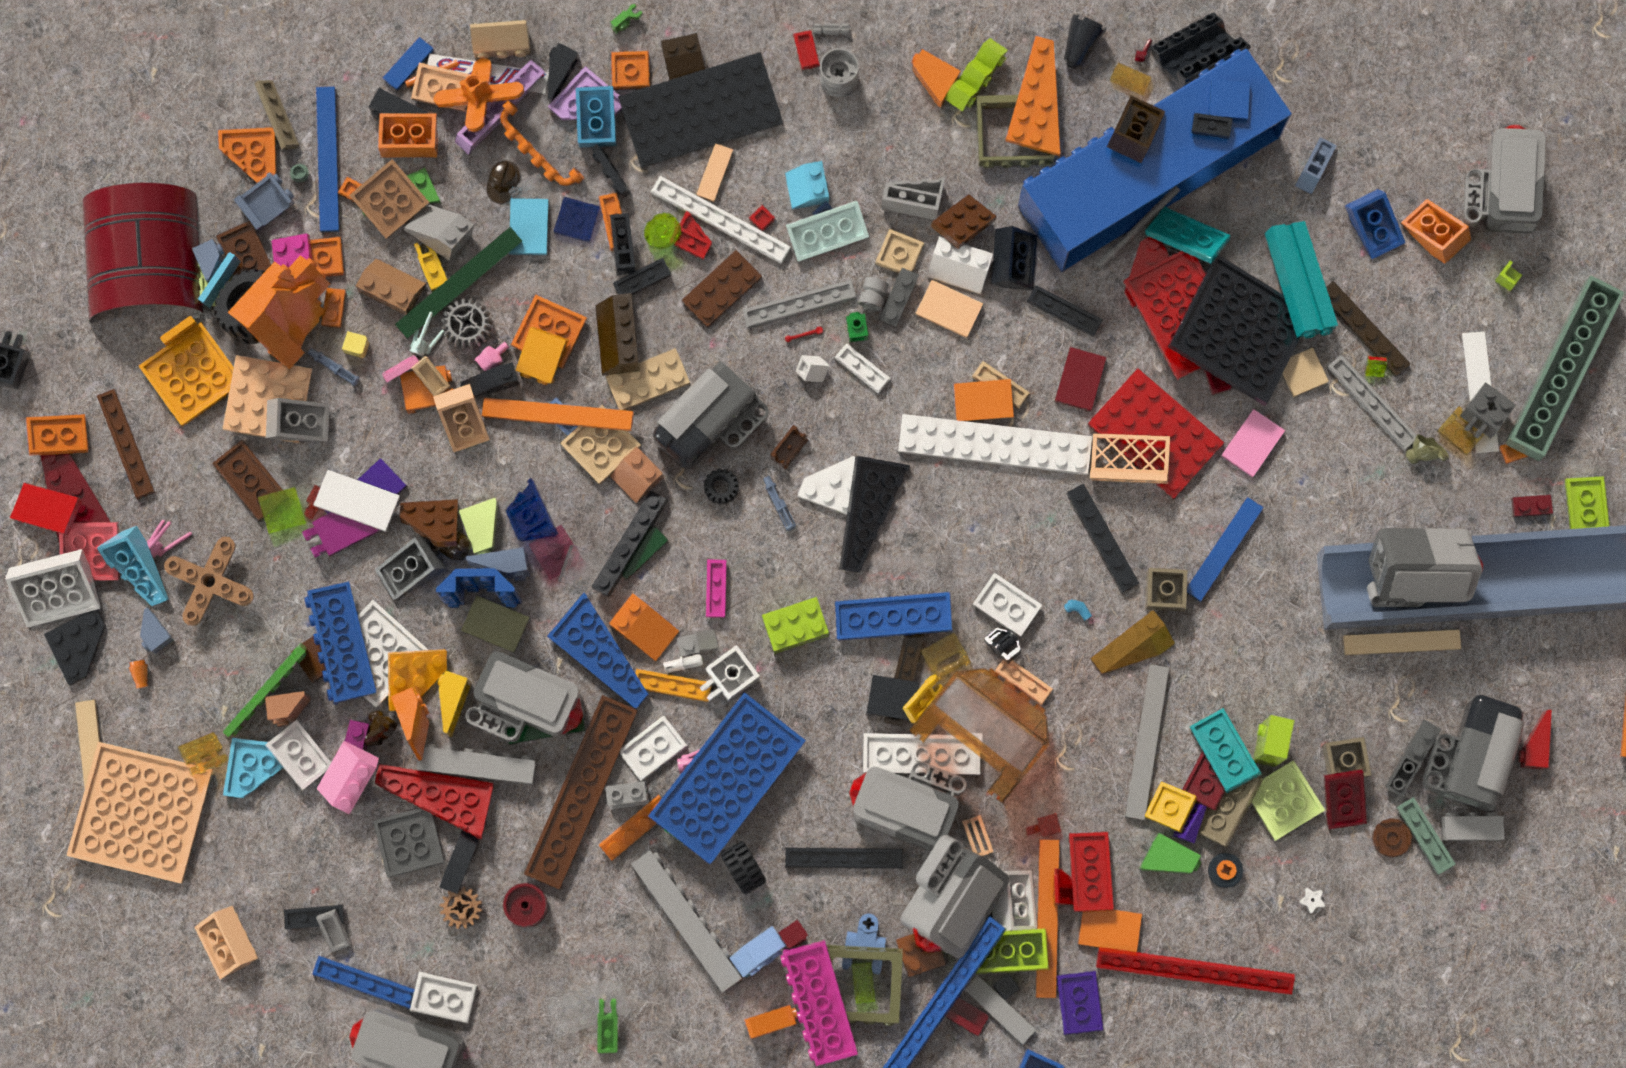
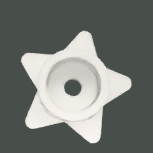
[1299,888,1325,913]

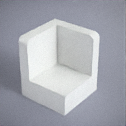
[795,355,829,382]

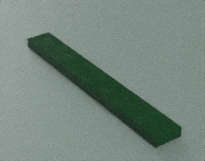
[395,227,522,339]

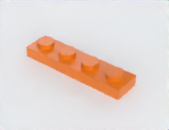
[599,795,662,861]

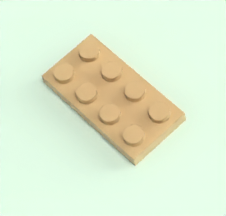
[606,348,690,410]

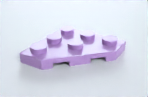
[548,66,622,120]

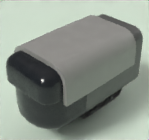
[653,361,769,469]

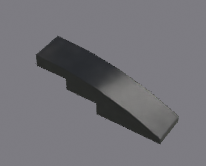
[439,821,488,894]

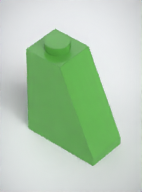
[1139,833,1201,874]

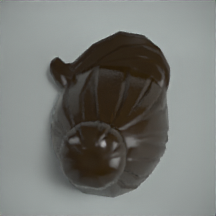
[432,531,472,560]
[364,710,398,746]

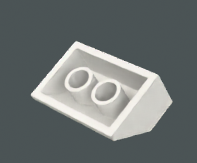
[927,237,993,294]
[992,871,1037,931]

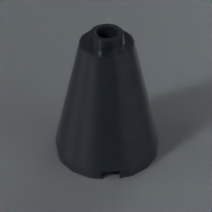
[1064,14,1107,69]

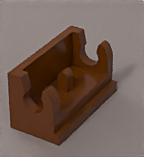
[770,425,809,470]

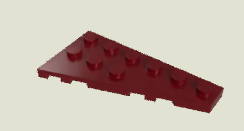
[40,454,111,542]

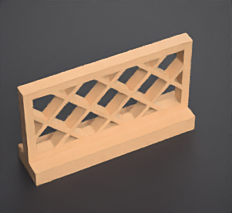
[1090,434,1170,484]

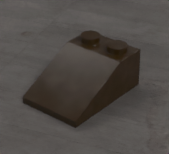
[661,33,705,80]
[1107,95,1165,163]

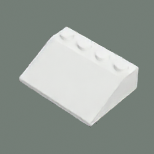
[5,549,100,627]

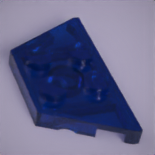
[505,478,559,542]

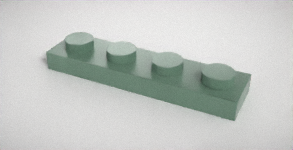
[1396,797,1456,875]

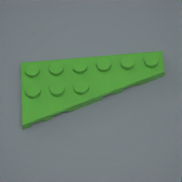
[223,642,307,737]

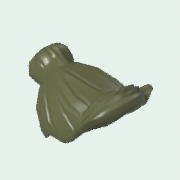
[1406,434,1449,464]

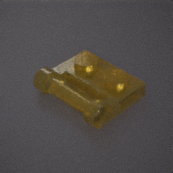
[1437,406,1485,456]
[921,633,971,681]

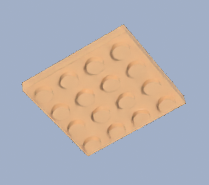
[223,355,312,443]

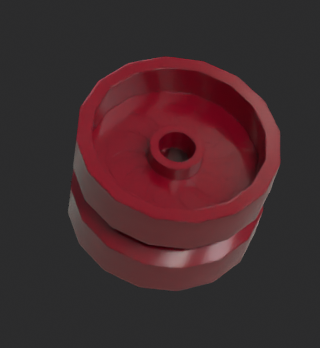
[503,883,549,928]

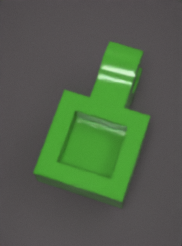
[611,4,643,34]

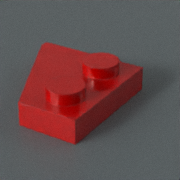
[670,211,712,260]

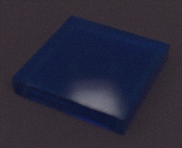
[553,197,600,243]

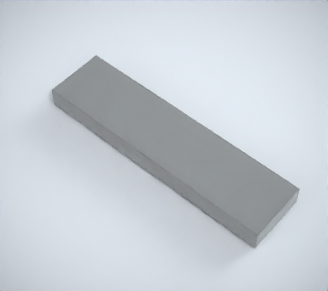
[965,976,1036,1045]

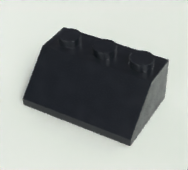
[991,226,1037,290]

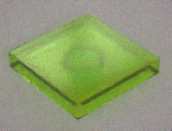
[258,487,306,534]

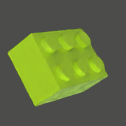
[762,597,829,654]

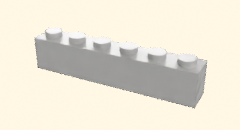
[416,744,537,786]

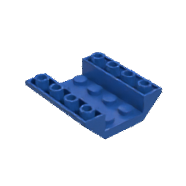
[436,568,522,608]

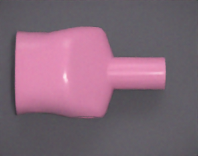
[474,342,509,372]

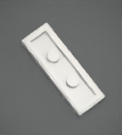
[835,343,891,394]

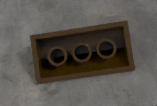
[595,293,640,376]

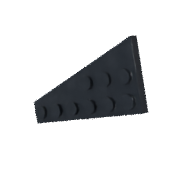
[839,456,911,573]

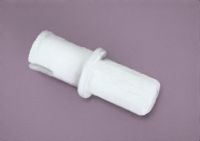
[663,654,703,674]

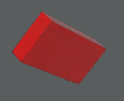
[793,30,820,71]

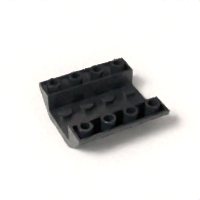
[1150,12,1251,88]

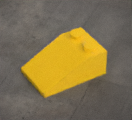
[438,671,472,738]

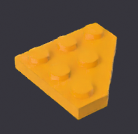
[388,649,447,711]

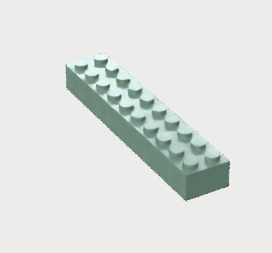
[1505,275,1625,461]

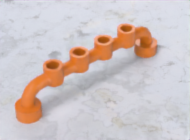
[500,100,584,186]

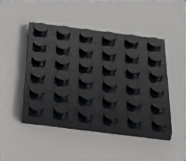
[1168,255,1300,406]

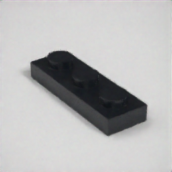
[591,144,632,197]
[613,258,672,295]
[284,904,345,930]

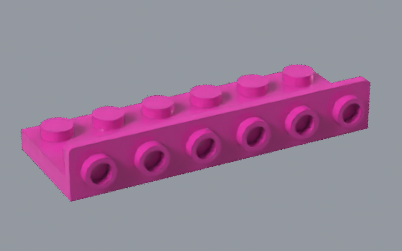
[780,940,858,1066]

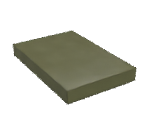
[461,595,530,653]

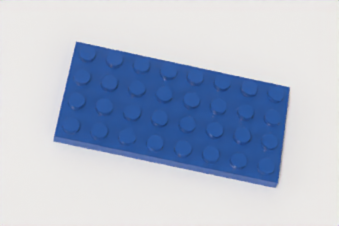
[648,693,806,864]

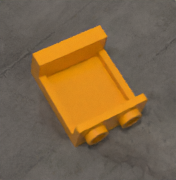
[515,327,569,385]

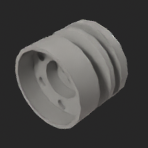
[820,48,859,97]

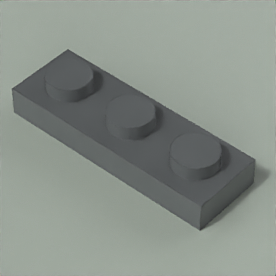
[879,267,919,327]

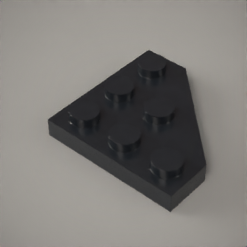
[44,609,106,686]

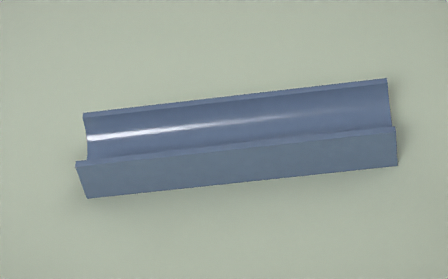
[1316,525,1626,630]

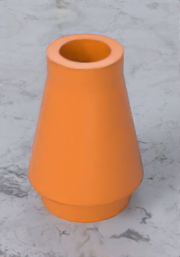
[129,659,148,689]

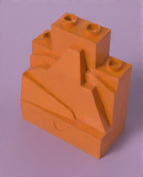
[228,256,330,369]

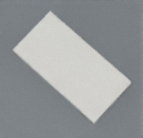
[314,470,400,532]

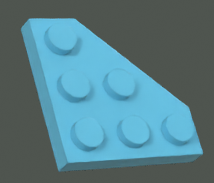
[223,738,283,799]

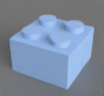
[729,926,786,977]

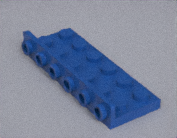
[304,582,376,705]

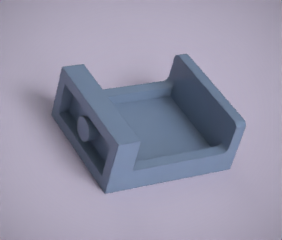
[233,172,295,230]

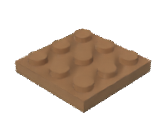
[349,159,429,239]

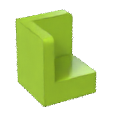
[1495,261,1522,291]

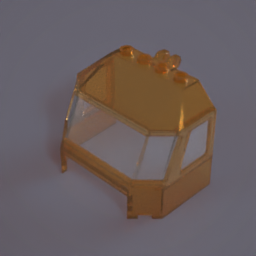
[909,667,1051,803]

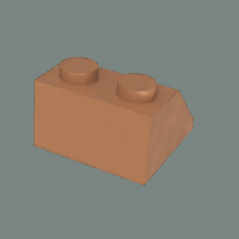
[610,446,664,504]
[265,691,311,727]

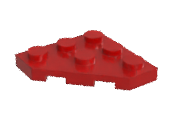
[1124,237,1170,308]

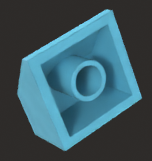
[785,161,829,210]

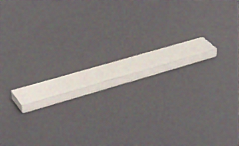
[651,176,791,265]

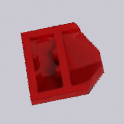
[1053,868,1073,905]

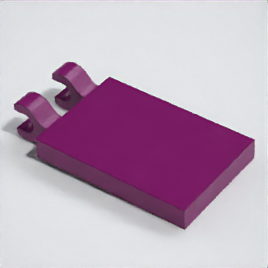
[302,512,382,558]

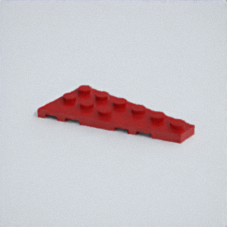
[375,764,494,840]

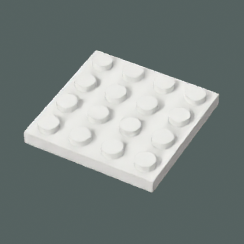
[358,600,428,708]

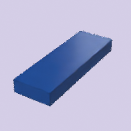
[383,37,434,91]

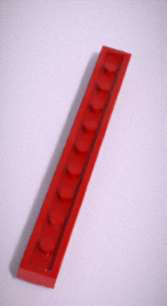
[1096,947,1295,995]

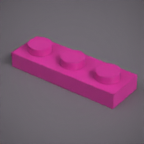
[706,559,727,618]

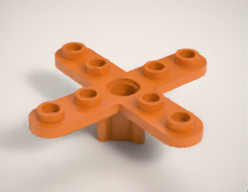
[433,58,525,132]

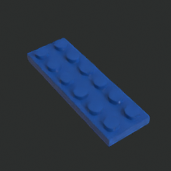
[835,592,953,641]

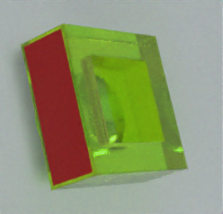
[1364,356,1387,378]

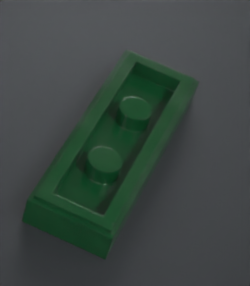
[623,527,668,580]

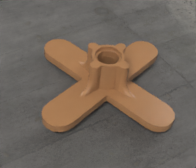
[164,537,254,626]

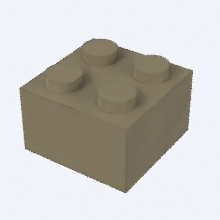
[1145,568,1188,612]
[1322,737,1372,778]

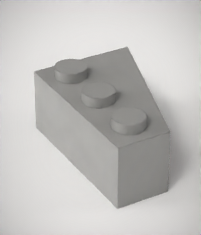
[881,177,945,220]

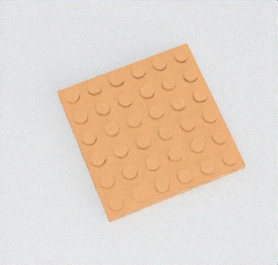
[66,742,213,884]

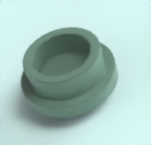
[290,164,309,183]

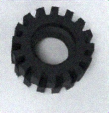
[704,468,739,505]

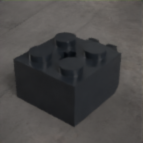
[0,331,31,390]

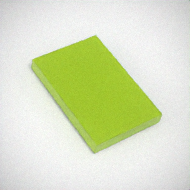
[1564,476,1609,529]

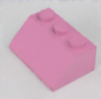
[317,741,379,814]

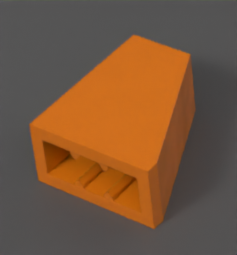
[911,49,961,107]
[745,1005,798,1039]

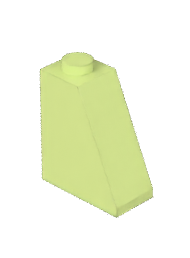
[459,498,498,555]

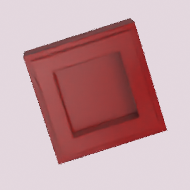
[749,205,775,231]

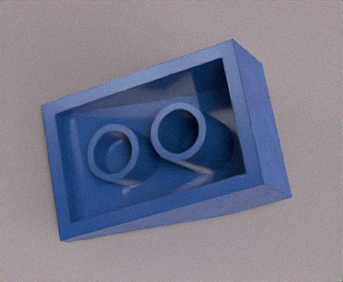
[1344,189,1406,259]

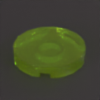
[644,213,681,250]

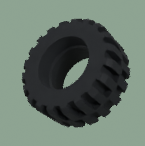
[214,269,265,344]

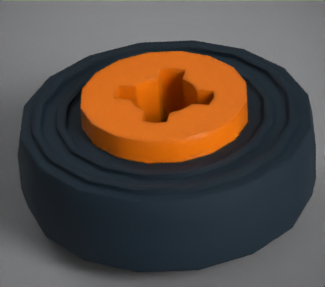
[1208,853,1244,888]

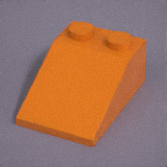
[1401,199,1471,264]
[609,593,679,661]
[391,687,430,761]

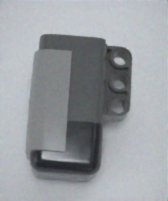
[1422,695,1525,812]

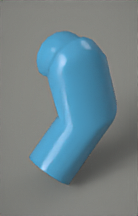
[1064,599,1092,621]

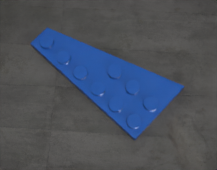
[547,592,649,709]

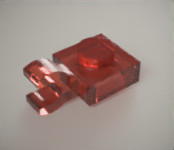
[304,485,324,520]
[1025,813,1062,838]

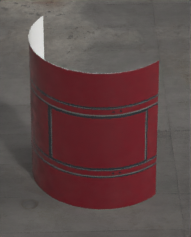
[82,183,203,323]

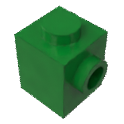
[846,312,868,343]

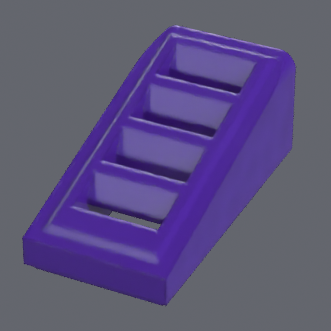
[1172,804,1207,843]

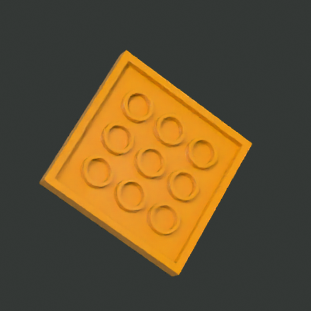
[139,322,234,427]

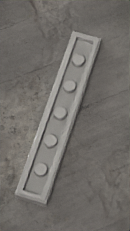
[742,280,856,329]
[1327,354,1416,452]

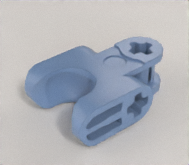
[842,914,886,975]

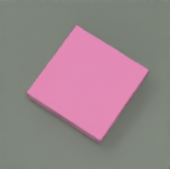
[382,355,419,382]

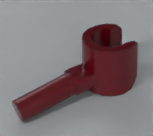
[1134,39,1152,62]

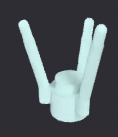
[410,312,444,357]

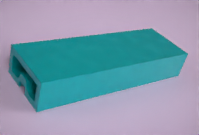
[1264,221,1338,339]

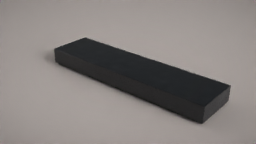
[1027,285,1103,337]

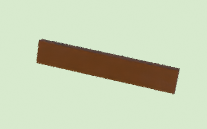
[97,389,155,500]

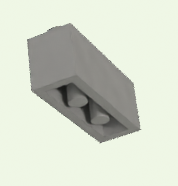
[1441,812,1504,841]

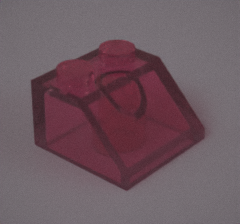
[528,524,583,580]

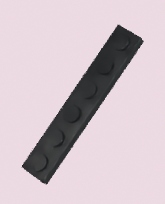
[1066,483,1139,593]
[591,491,668,597]

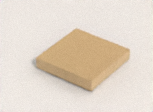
[875,229,924,274]
[1283,348,1329,398]

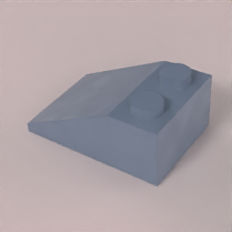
[466,547,530,581]

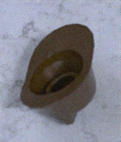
[486,161,520,204]

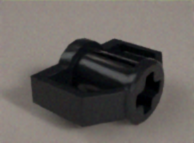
[984,628,1021,664]

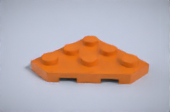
[218,127,277,183]

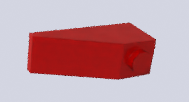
[1518,709,1552,770]

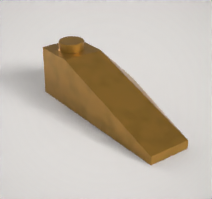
[1090,610,1175,674]

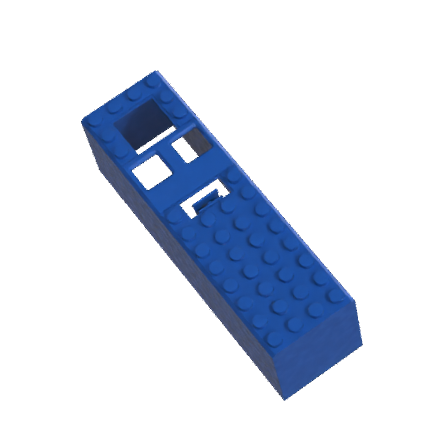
[1018,49,1292,273]

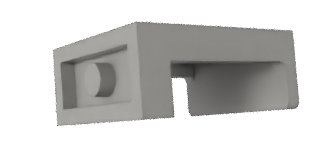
[605,781,649,810]

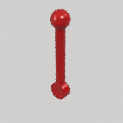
[785,326,823,343]

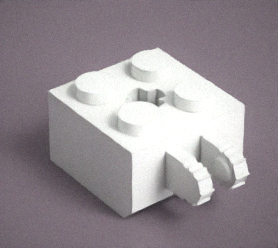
[700,645,760,702]

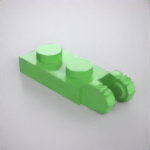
[597,998,618,1053]

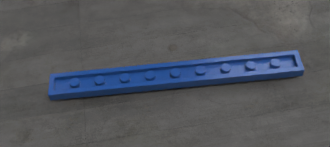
[883,917,1007,1068]

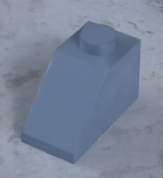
[192,239,225,283]
[140,607,174,654]

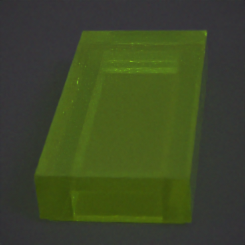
[852,962,875,1004]

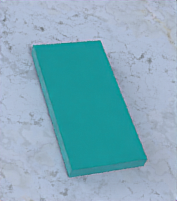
[1145,206,1230,264]
[1189,708,1262,793]

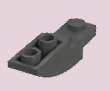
[1385,720,1441,797]

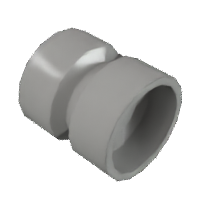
[858,277,889,311]

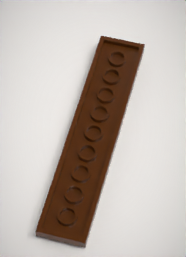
[524,695,638,890]

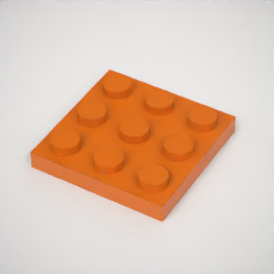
[511,294,587,369]

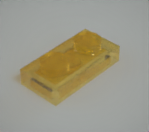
[1110,63,1152,96]

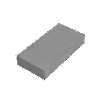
[316,909,351,952]

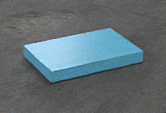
[509,198,549,255]

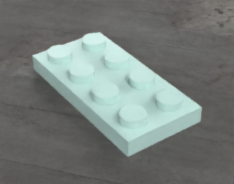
[786,201,869,261]

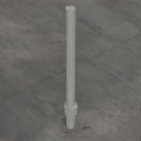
[1096,186,1180,269]

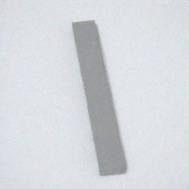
[1125,664,1169,820]

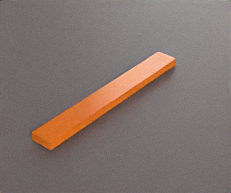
[482,398,634,431]
[1036,839,1059,998]

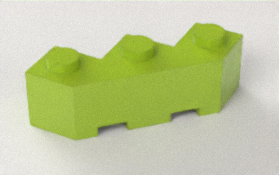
[944,38,1008,112]

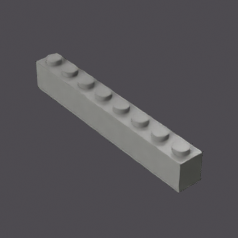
[631,851,742,993]

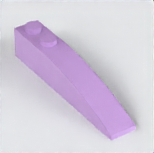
[455,60,545,155]

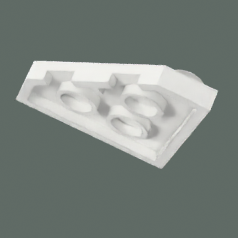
[798,456,855,515]

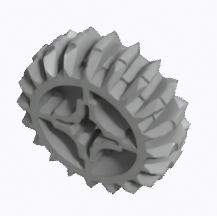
[442,298,493,349]

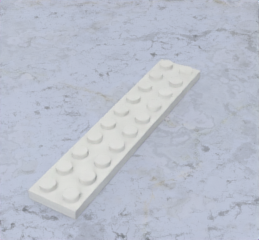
[898,414,1092,475]

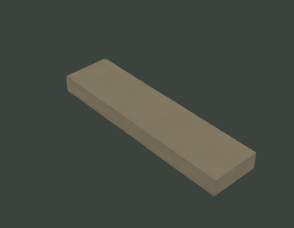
[255,80,300,150]

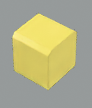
[342,331,369,358]

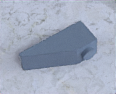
[1295,137,1337,194]

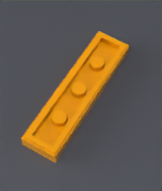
[635,669,712,702]

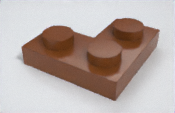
[896,934,946,977]

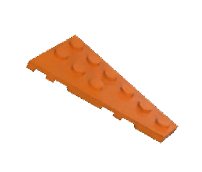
[1005,36,1060,156]

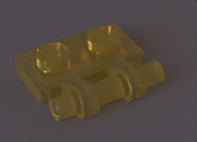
[178,732,228,776]

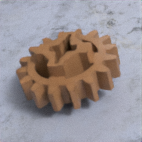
[439,886,483,929]

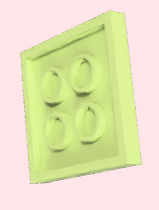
[1251,760,1325,841]

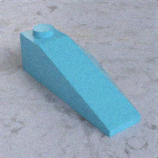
[97,526,168,606]

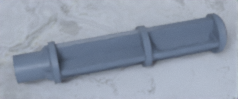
[308,348,360,386]
[763,476,796,531]

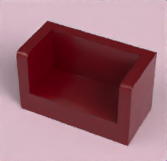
[778,919,808,950]

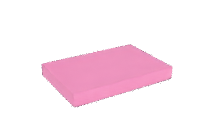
[1221,409,1285,478]

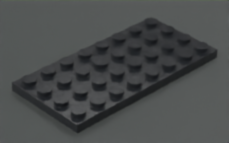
[618,52,783,169]

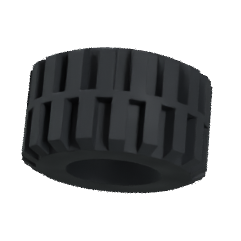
[721,841,766,895]

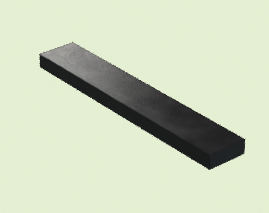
[785,848,903,869]

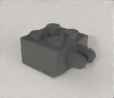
[1460,382,1516,439]

